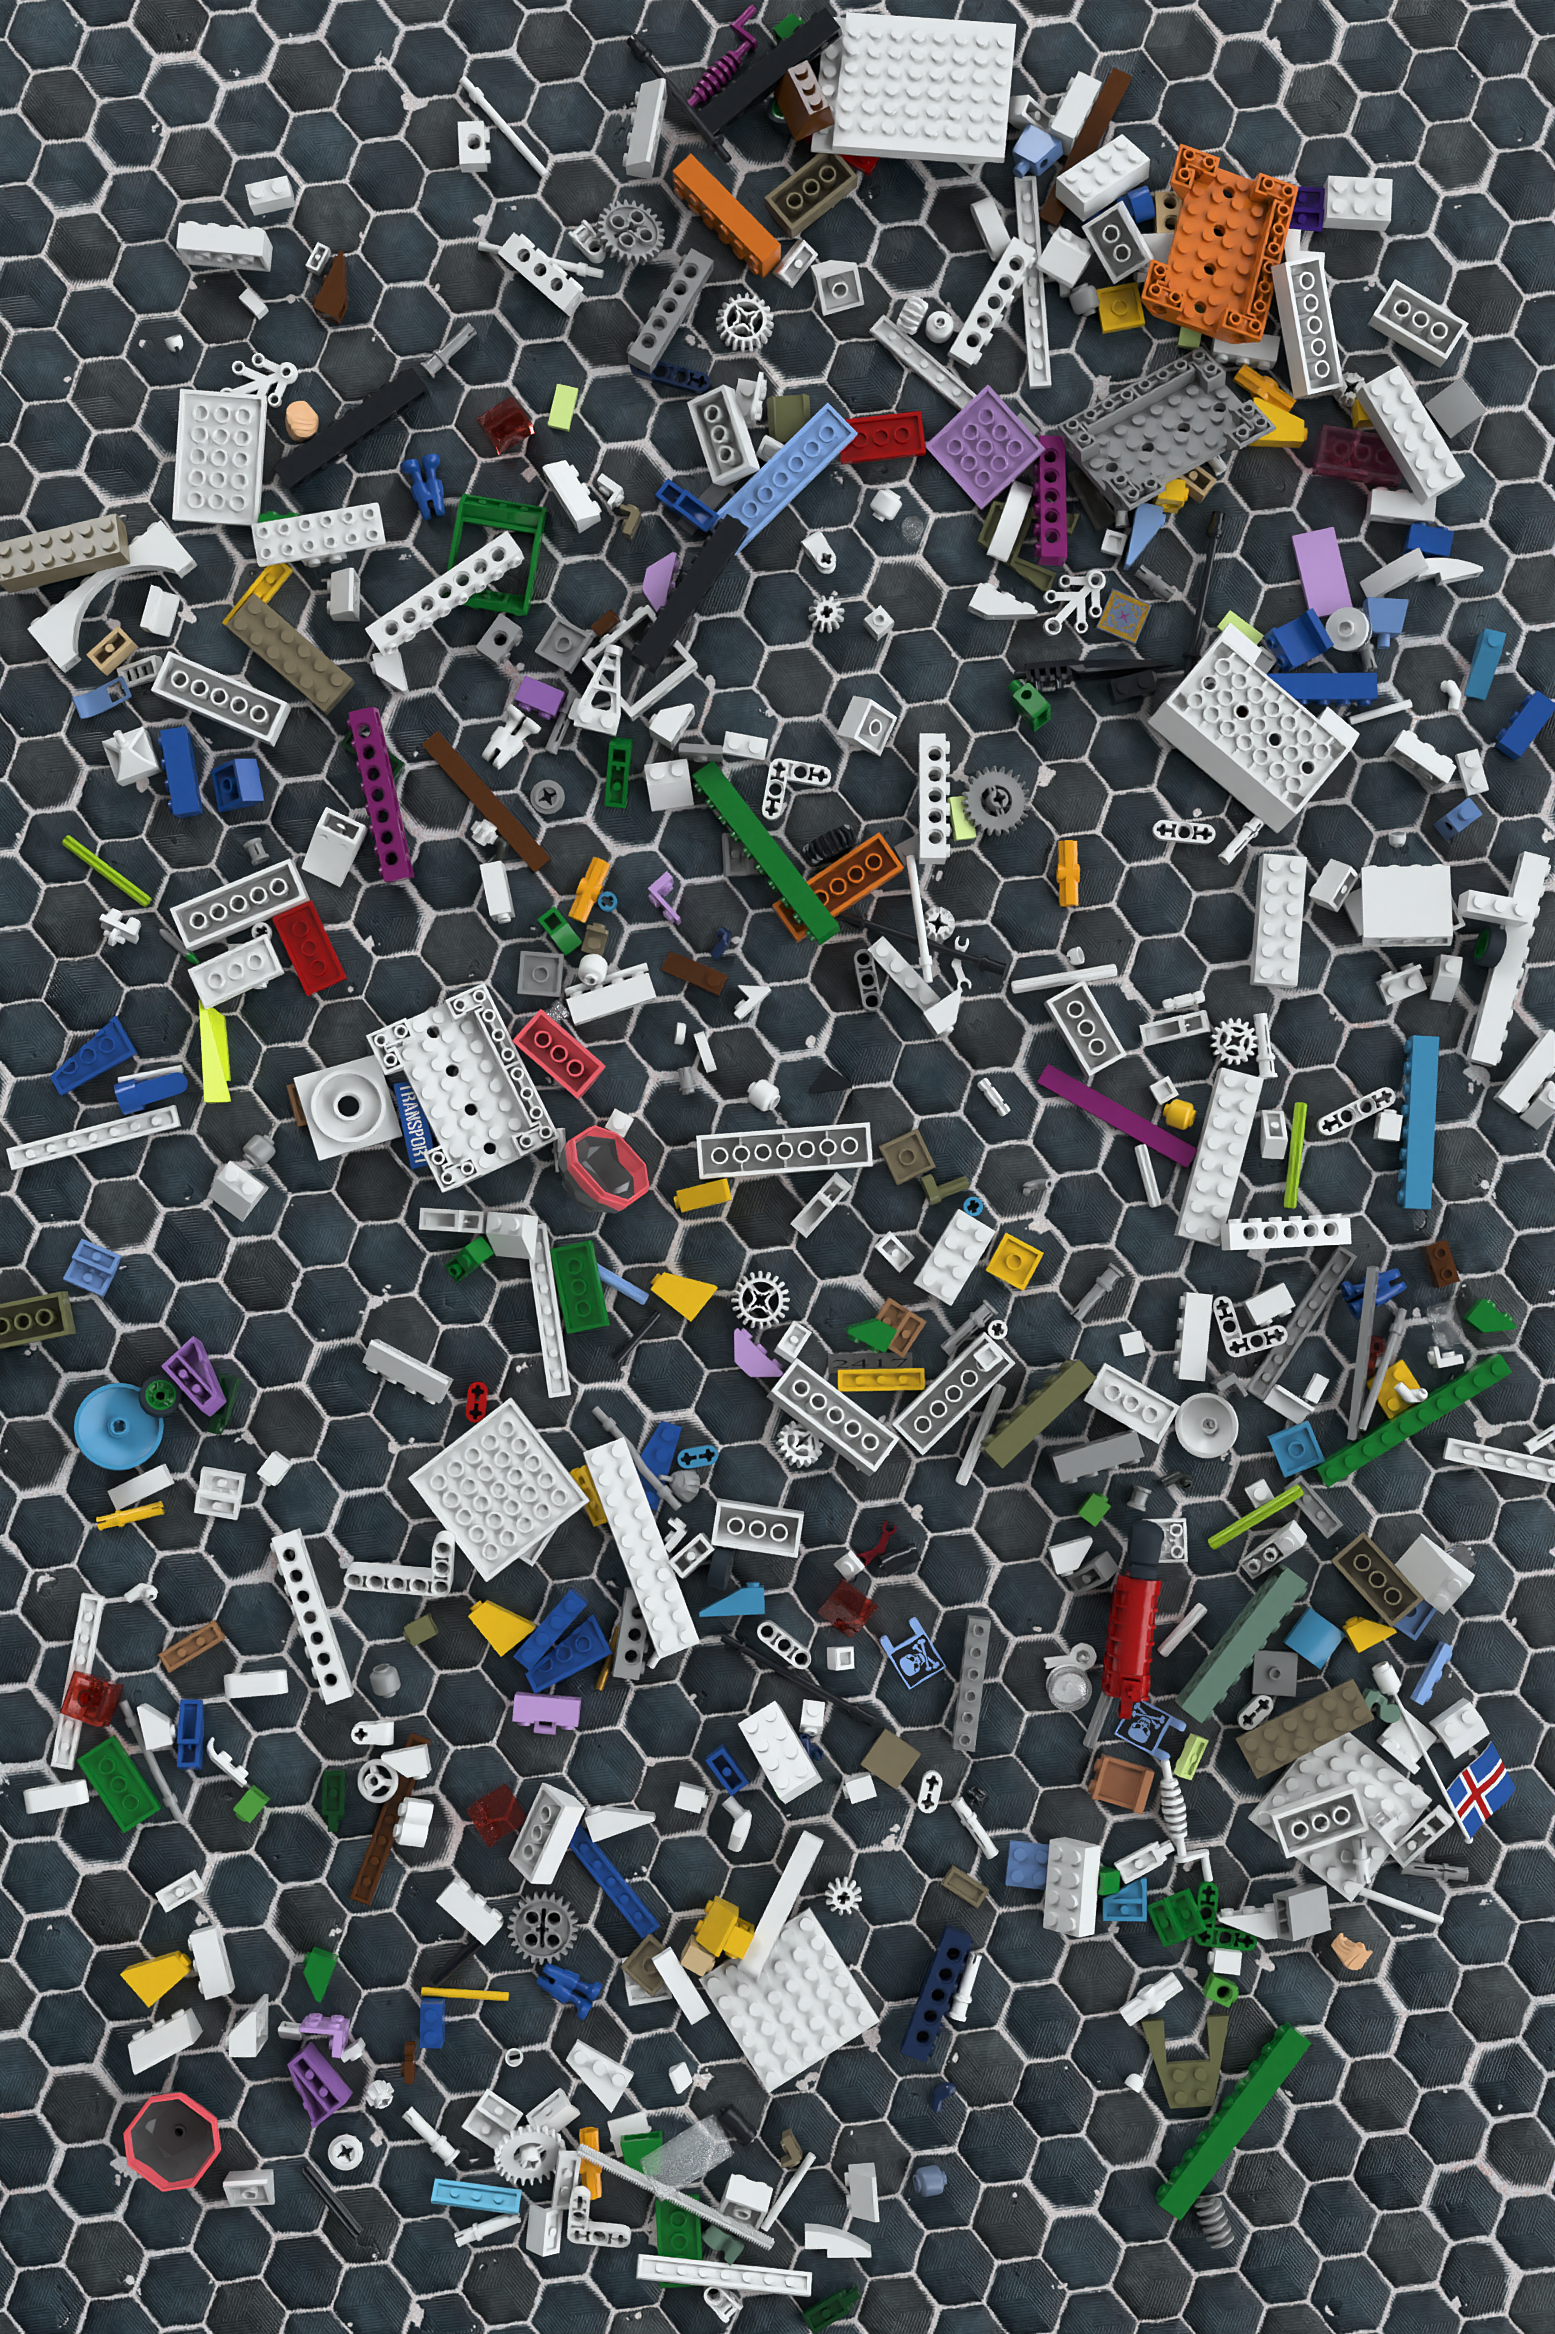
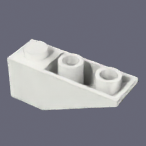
[967,583,1038,620]
[1239,1519,1307,1580]
[1216,1903,1278,1940]

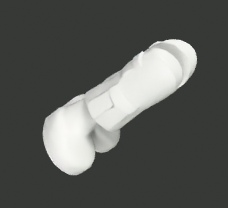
[481,704,541,770]

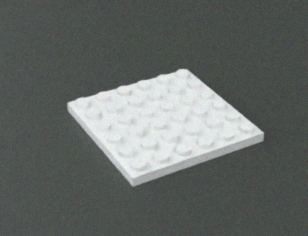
[408,1398,590,1582]
[1248,1732,1432,1902]
[699,1907,880,2093]

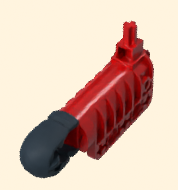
[1101,1520,1164,1720]

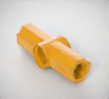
[1233,364,1297,412]
[1056,840,1080,907]
[568,857,611,924]
[579,2127,602,2200]

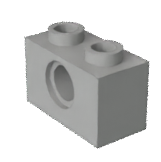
[475,613,523,667]

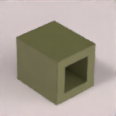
[403,1612,439,1647]

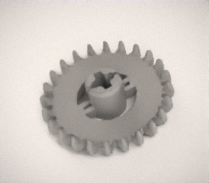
[961,766,1031,836]

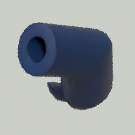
[710,927,732,959]
[799,1733,824,1761]
[931,2082,956,2111]

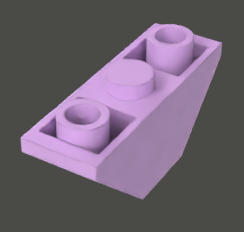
[642,552,680,614]
[734,1328,784,1377]

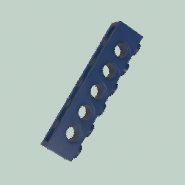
[900,1923,973,2063]

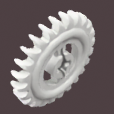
[494,2124,566,2186]

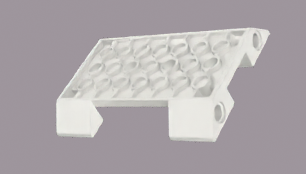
[1147,623,1360,833]
[366,983,560,1193]

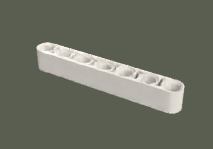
[737,1830,824,1980]

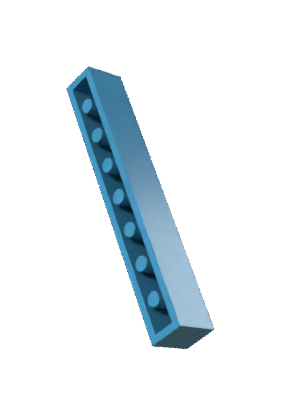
[1397,1035,1439,1210]

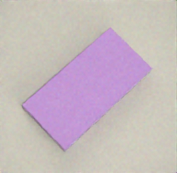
[1291,527,1353,618]

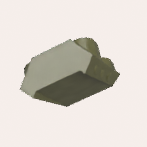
[767,394,811,445]

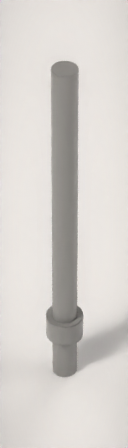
[1357,1308,1407,1431]

